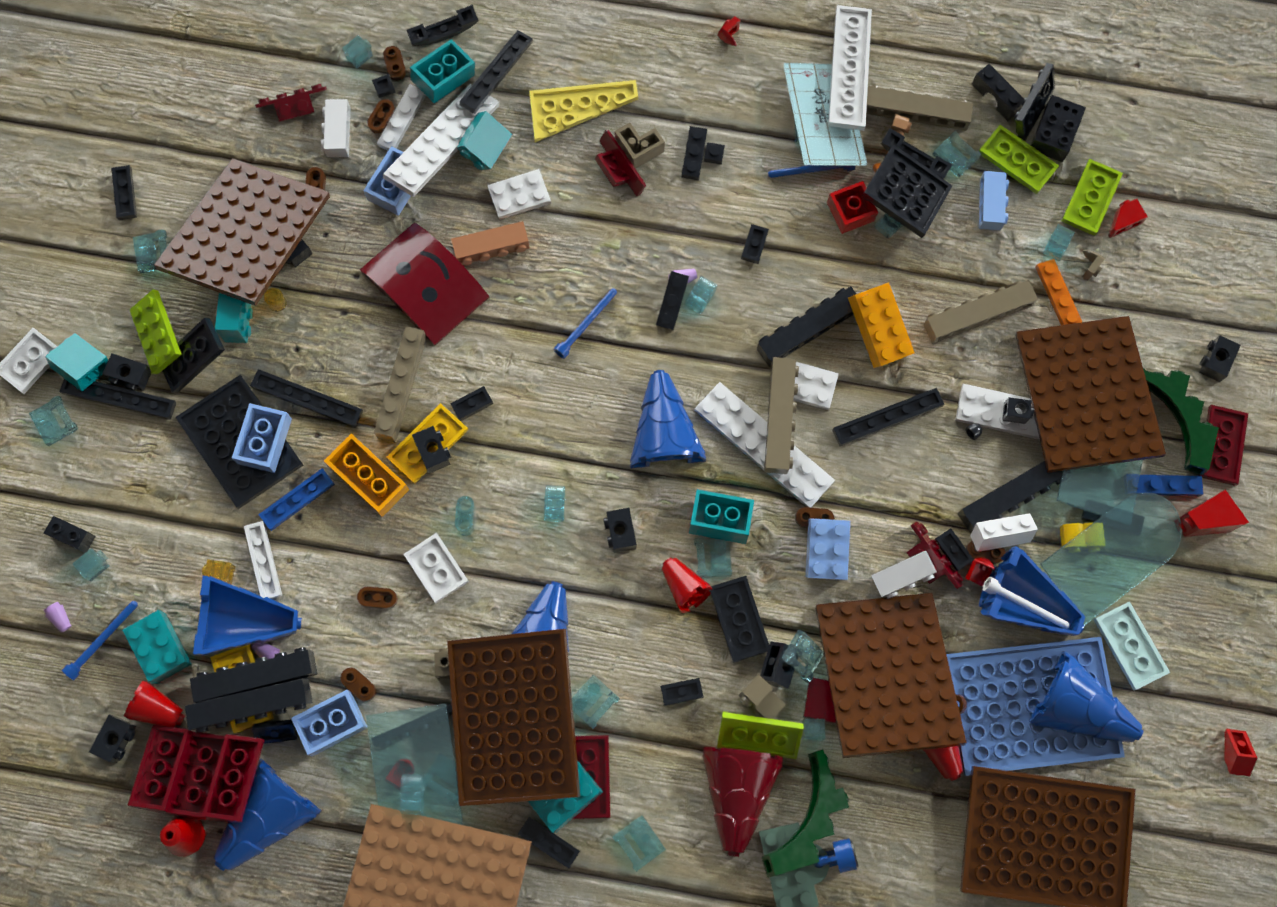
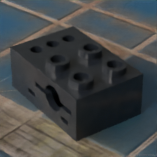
[1031,95,1086,162]

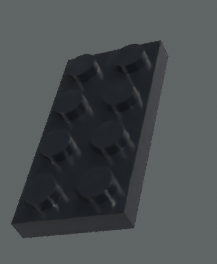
[1014,63,1055,142]
[162,318,225,393]
[709,576,769,663]

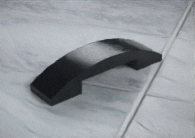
[407,5,479,46]
[881,128,952,179]

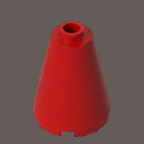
[662,558,713,613]
[124,680,186,728]
[923,746,963,781]
[160,816,206,857]

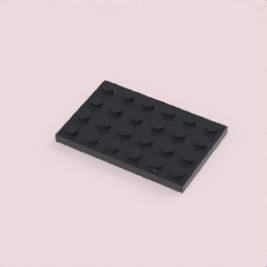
[175,374,304,509]

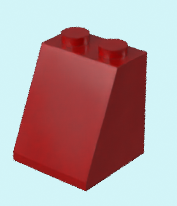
[1173,489,1249,537]

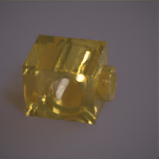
[202,559,236,585]

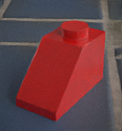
[1108,199,1148,238]
[1224,729,1258,776]

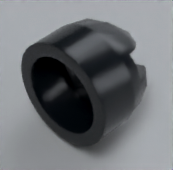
[965,424,983,440]

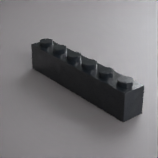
[757,286,856,367]
[957,461,1071,533]
[190,647,318,703]
[185,679,313,733]

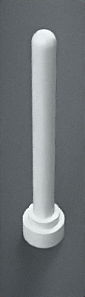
[983,577,1069,629]

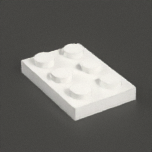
[487,169,551,220]
[0,328,57,394]
[794,362,839,410]
[404,533,469,603]

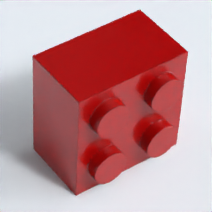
[827,181,878,234]

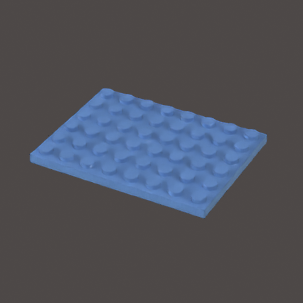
[946,637,1125,776]

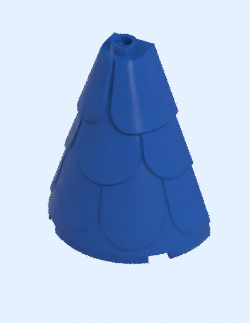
[630,370,706,469]
[979,546,1086,636]
[193,576,302,656]
[512,581,569,652]
[1029,651,1144,743]
[214,758,321,871]

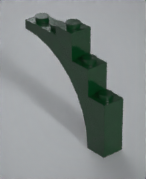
[1143,368,1219,475]
[761,749,849,878]

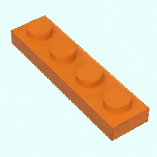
[1035,259,1082,325]

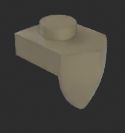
[1082,250,1105,280]

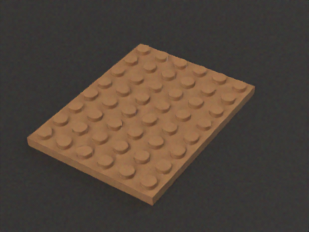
[343,804,532,907]

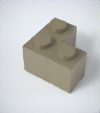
[615,123,665,168]
[739,674,786,719]

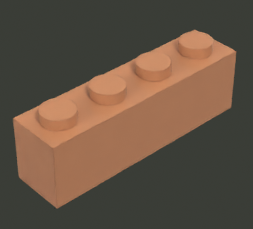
[451,221,530,266]

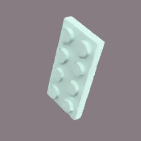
[1093,601,1170,691]

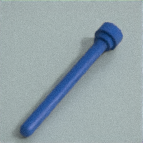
[768,159,855,178]
[553,288,617,359]
[61,601,138,680]

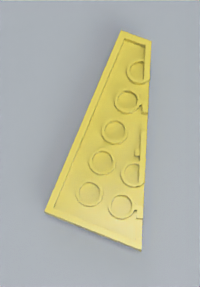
[529,80,638,142]

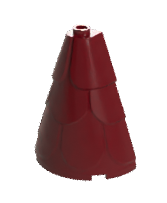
[702,747,783,857]

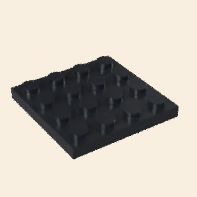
[861,145,952,238]

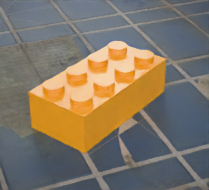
[848,282,915,368]
[324,433,409,517]

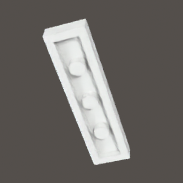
[377,84,426,151]
[244,521,282,599]

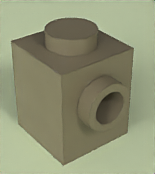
[434,648,450,679]

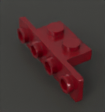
[255,84,327,121]
[595,130,646,196]
[906,522,964,589]

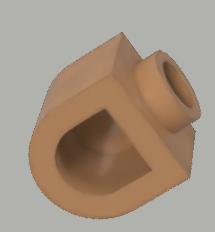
[891,114,912,136]

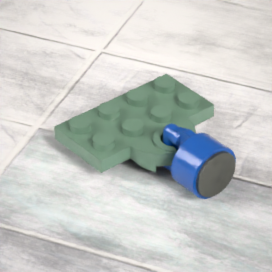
[759,822,859,907]

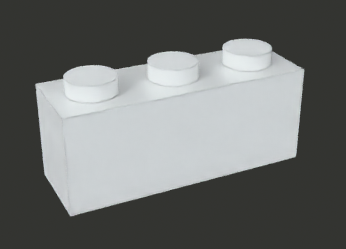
[321,99,351,157]
[970,514,1038,552]
[871,551,937,599]

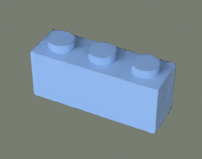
[979,171,1009,231]

